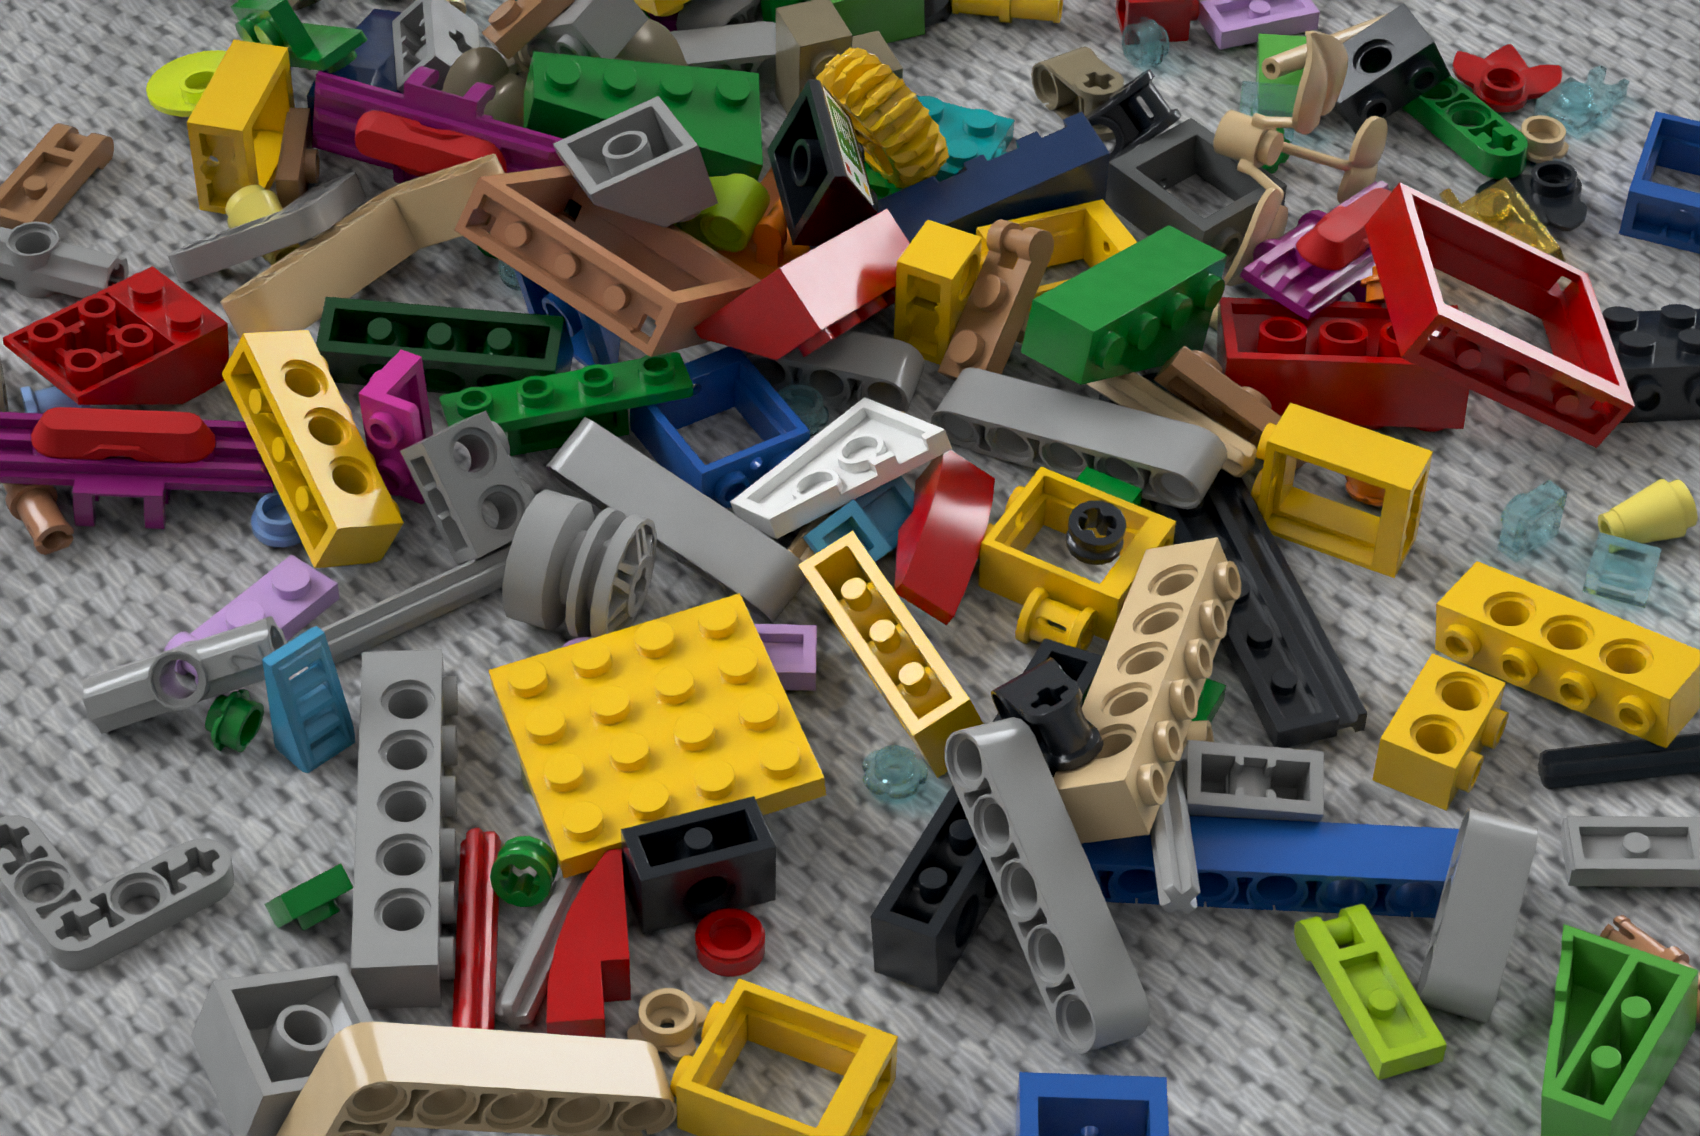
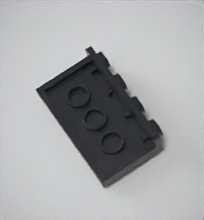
[1602,304,1700,423]

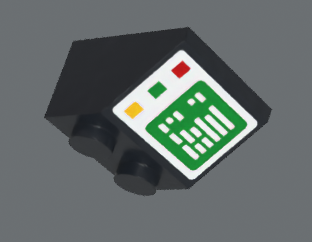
[767,79,878,246]

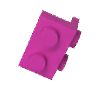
[358,350,433,504]

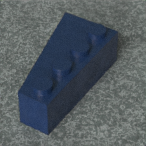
[877,111,1110,243]

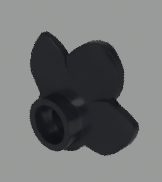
[1475,161,1587,238]

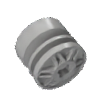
[502,489,657,638]

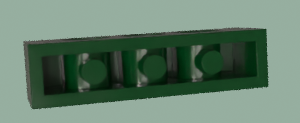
[316,297,574,394]

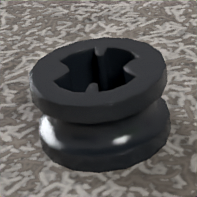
[1066,500,1126,565]

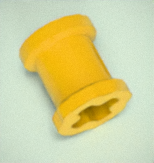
[1015,587,1099,651]

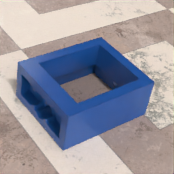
[1619,111,1700,254]
[630,346,810,508]
[1016,1072,1169,1136]

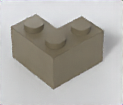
[775,0,903,115]

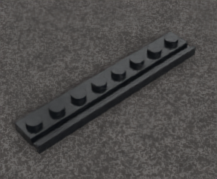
[1099,372,1367,748]

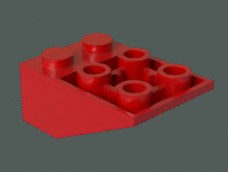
[3,266,229,405]

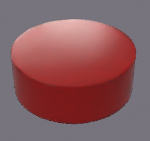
[695,908,765,977]

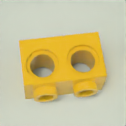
[894,220,982,365]
[1372,653,1509,811]

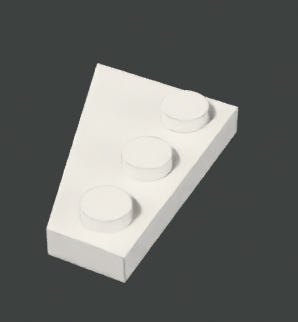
[730,397,952,539]

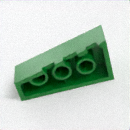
[524,51,763,181]
[1021,225,1228,385]

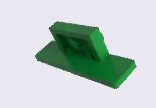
[230,0,368,73]
[439,352,693,456]

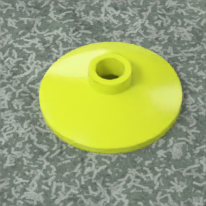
[146,50,227,117]

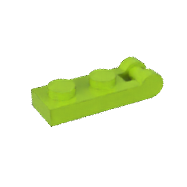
[1294,904,1447,1080]

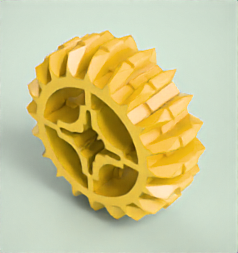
[816,47,949,189]

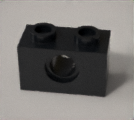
[1335,3,1451,134]
[621,796,776,934]

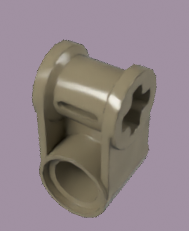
[1031,46,1124,141]

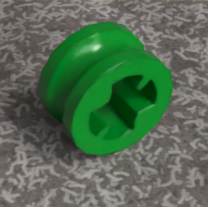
[490,836,559,907]

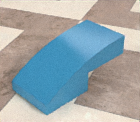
[803,476,914,562]

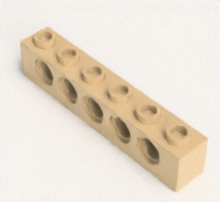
[1053,537,1241,843]

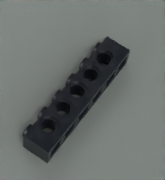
[870,639,1103,994]

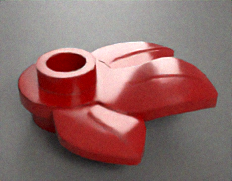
[1452,44,1563,112]

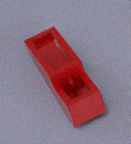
[894,450,995,626]
[546,849,631,1038]

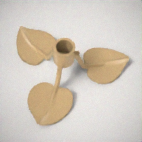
[1214,31,1388,286]

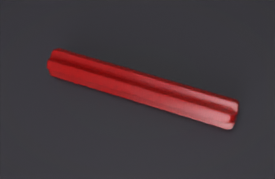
[452,827,501,1030]

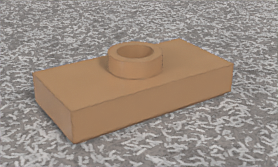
[275,108,320,209]

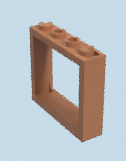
[454,165,761,357]

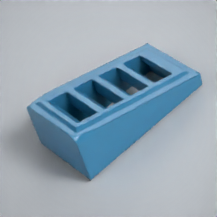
[262,626,355,773]

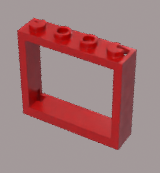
[1364,182,1635,448]

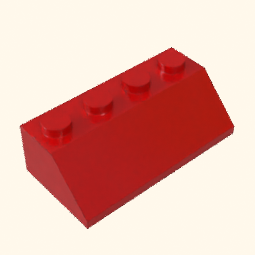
[694,209,910,360]
[1217,297,1469,432]

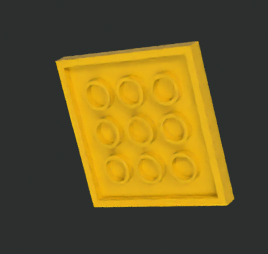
[488,593,827,879]

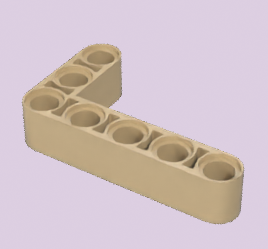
[220,154,505,339]
[276,1021,677,1136]

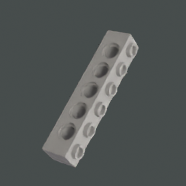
[351,649,458,1009]

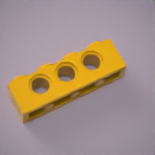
[222,330,404,569]
[798,530,984,778]
[1435,561,1700,748]

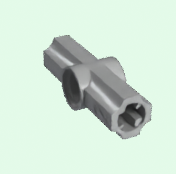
[0,222,129,299]
[82,616,287,734]

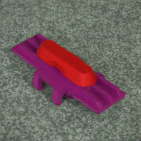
[312,66,565,184]
[1239,180,1391,320]
[0,407,274,529]

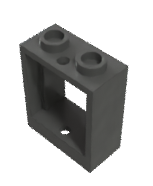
[1105,118,1287,262]

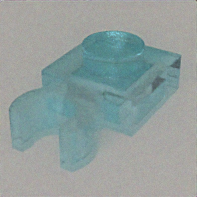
[1534,66,1630,140]

